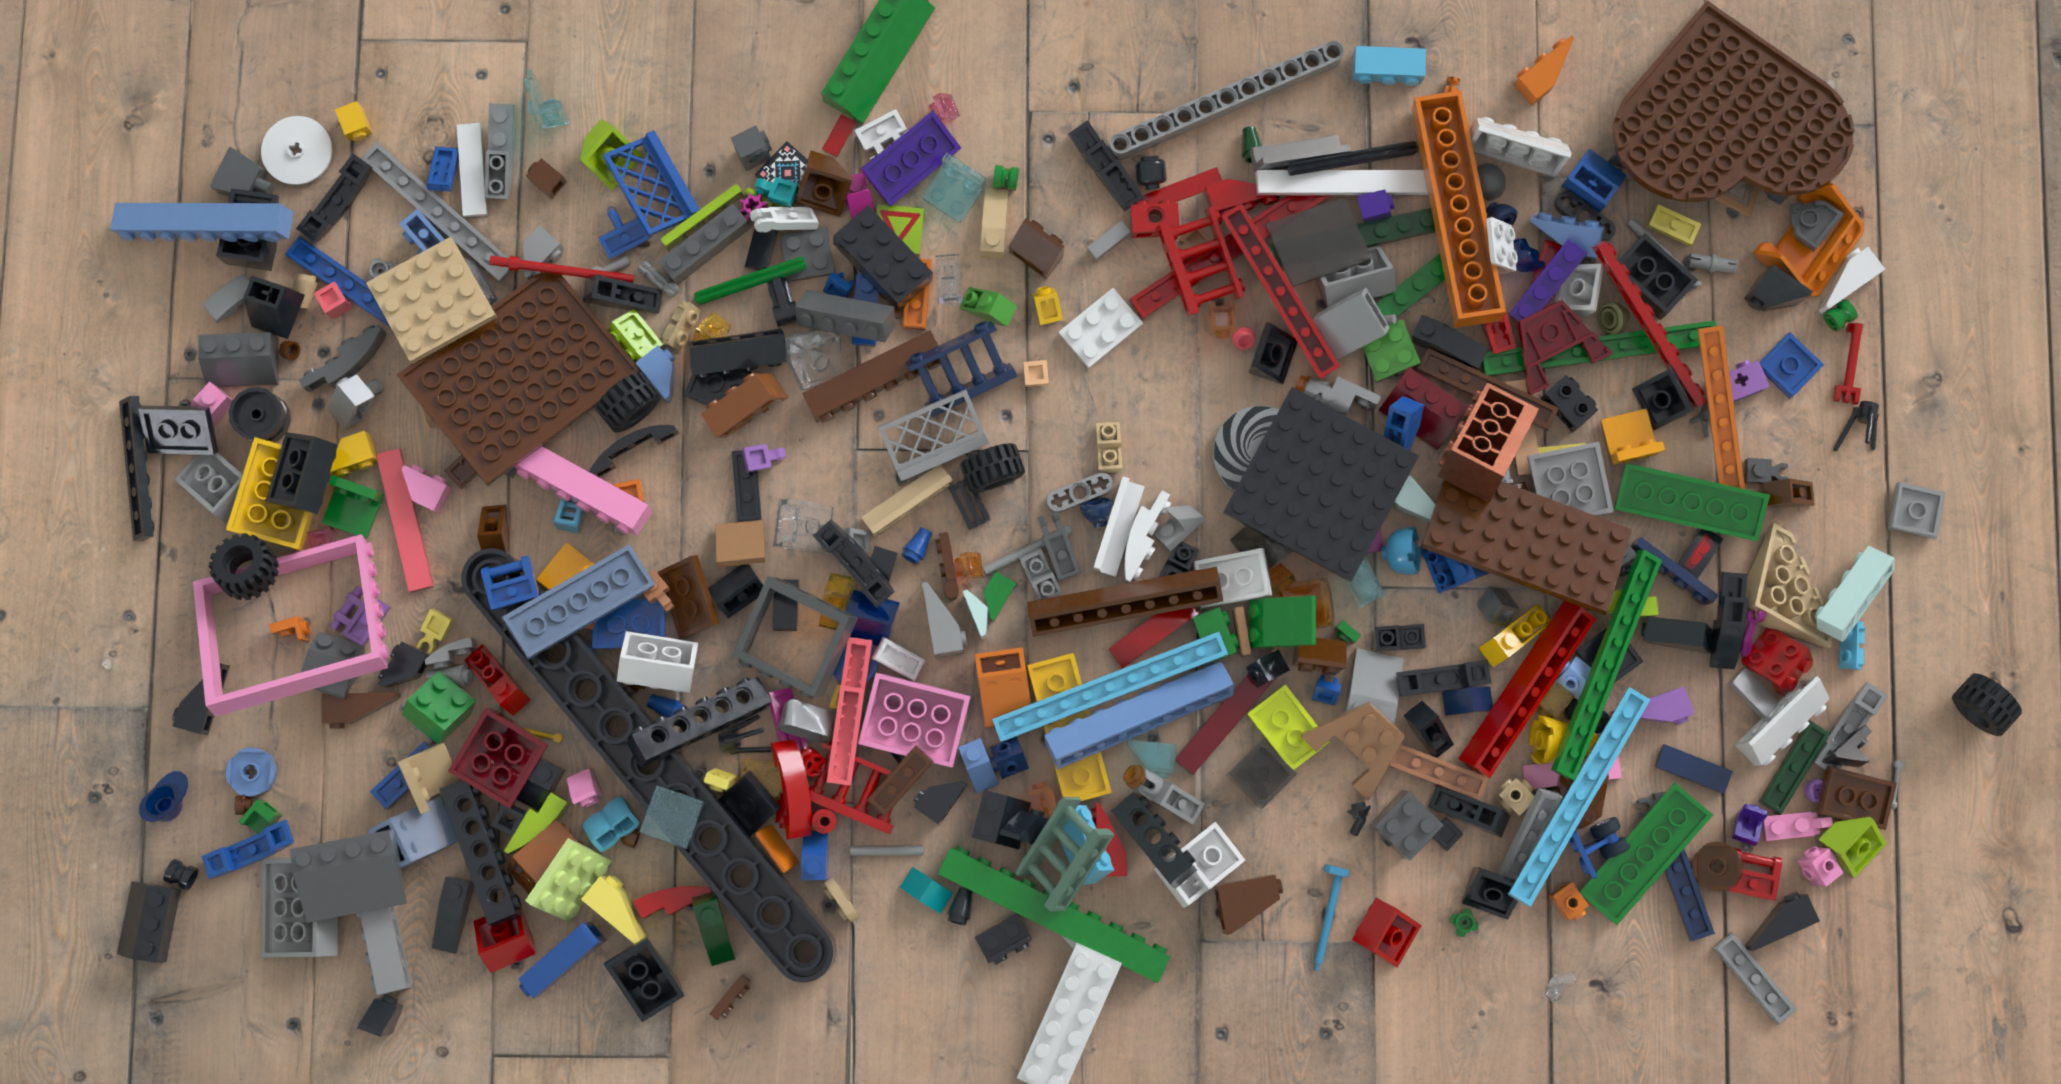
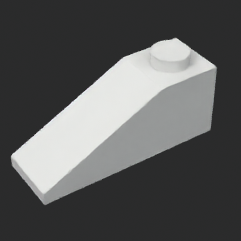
[1819,247,1885,314]

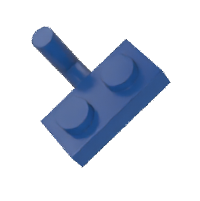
[598,206,652,259]

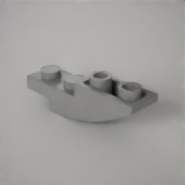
[485,103,516,199]

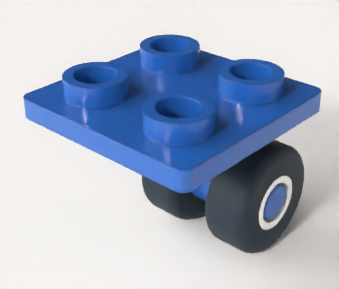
[1569,817,1630,879]

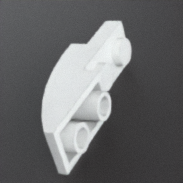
[1124,490,1171,583]

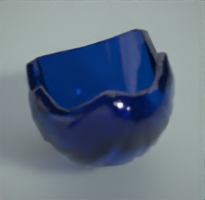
[1513,238,1545,273]

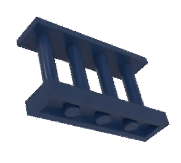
[905,321,1018,417]

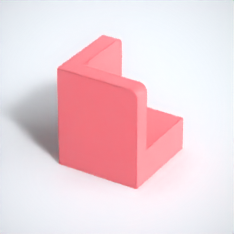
[313,281,353,319]

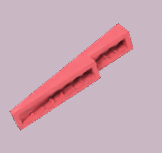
[827,637,873,786]

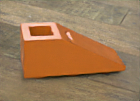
[1514,36,1574,106]

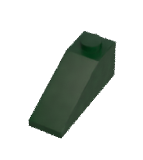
[692,892,735,966]

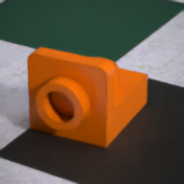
[269,616,311,642]

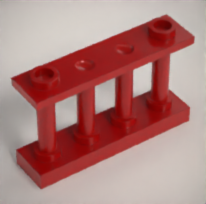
[1156,206,1245,317]
[809,740,894,835]

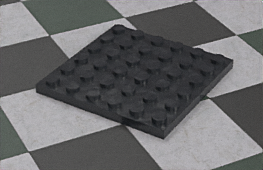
[1223,387,1419,582]

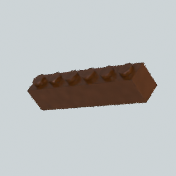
[802,330,941,423]

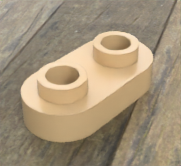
[823,876,860,922]

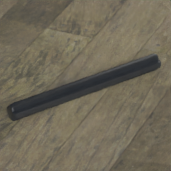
[1287,141,1418,176]

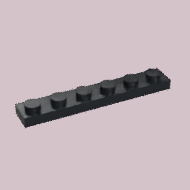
[119,396,154,541]

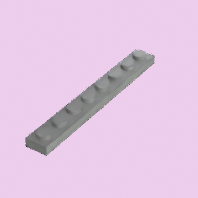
[361,142,512,283]

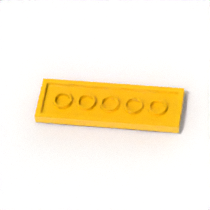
[1027,653,1112,801]

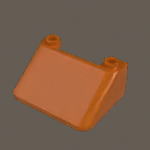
[1753,183,1864,297]

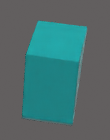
[900,867,953,914]

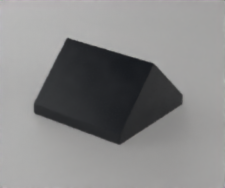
[1248,322,1297,384]
[1632,368,1694,431]
[1462,867,1518,920]

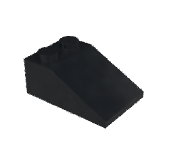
[216,188,279,271]
[604,937,685,1022]

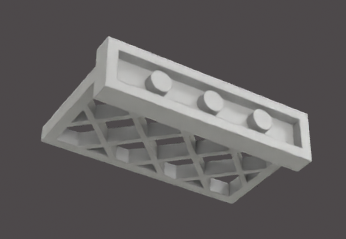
[878,389,989,481]

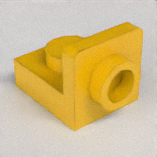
[1032,286,1063,325]

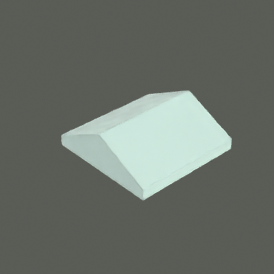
[963,590,988,640]

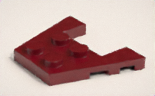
[1518,300,1613,395]

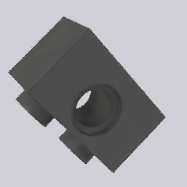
[731,125,772,171]

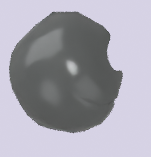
[1477,163,1506,201]

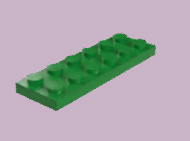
[1614,462,1770,542]
[1579,782,1713,925]

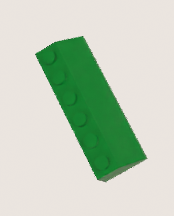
[821,0,935,125]

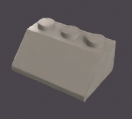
[1312,245,1396,307]

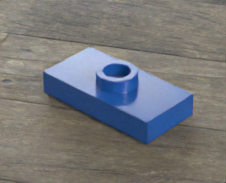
[426,146,459,192]

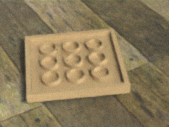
[366,237,497,364]

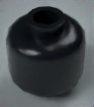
[1135,155,1167,190]

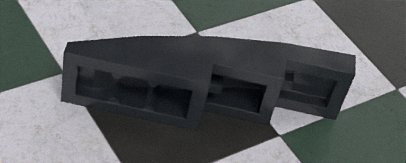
[1068,120,1144,211]

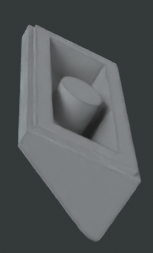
[1727,667,1779,719]

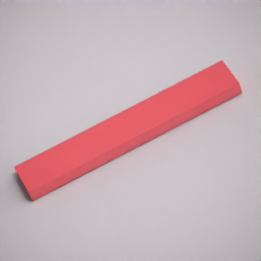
[376,448,434,592]

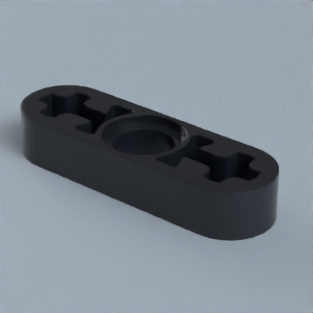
[1554,191,1616,242]

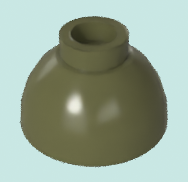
[1598,302,1630,335]

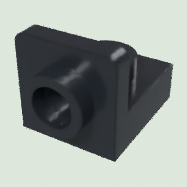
[1246,649,1290,688]

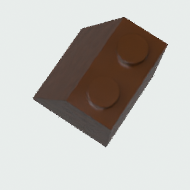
[1214,875,1283,935]

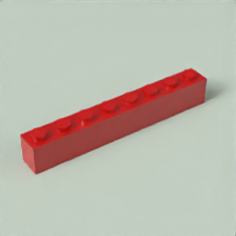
[1221,203,1340,379]
[1458,601,1596,778]

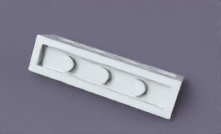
[1093,476,1145,578]

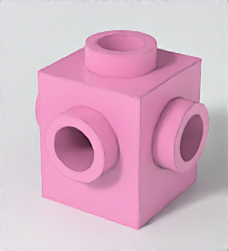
[1798,847,1843,887]

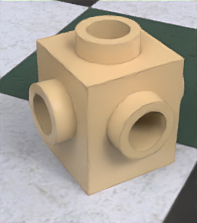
[1499,778,1535,817]

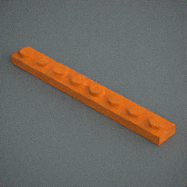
[1697,325,1745,489]

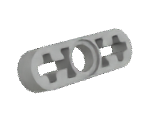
[1047,473,1113,513]

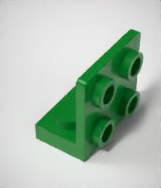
[322,475,384,539]

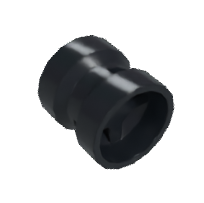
[163,859,199,891]

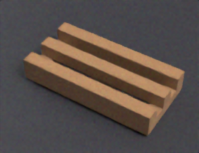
[1232,606,1251,657]

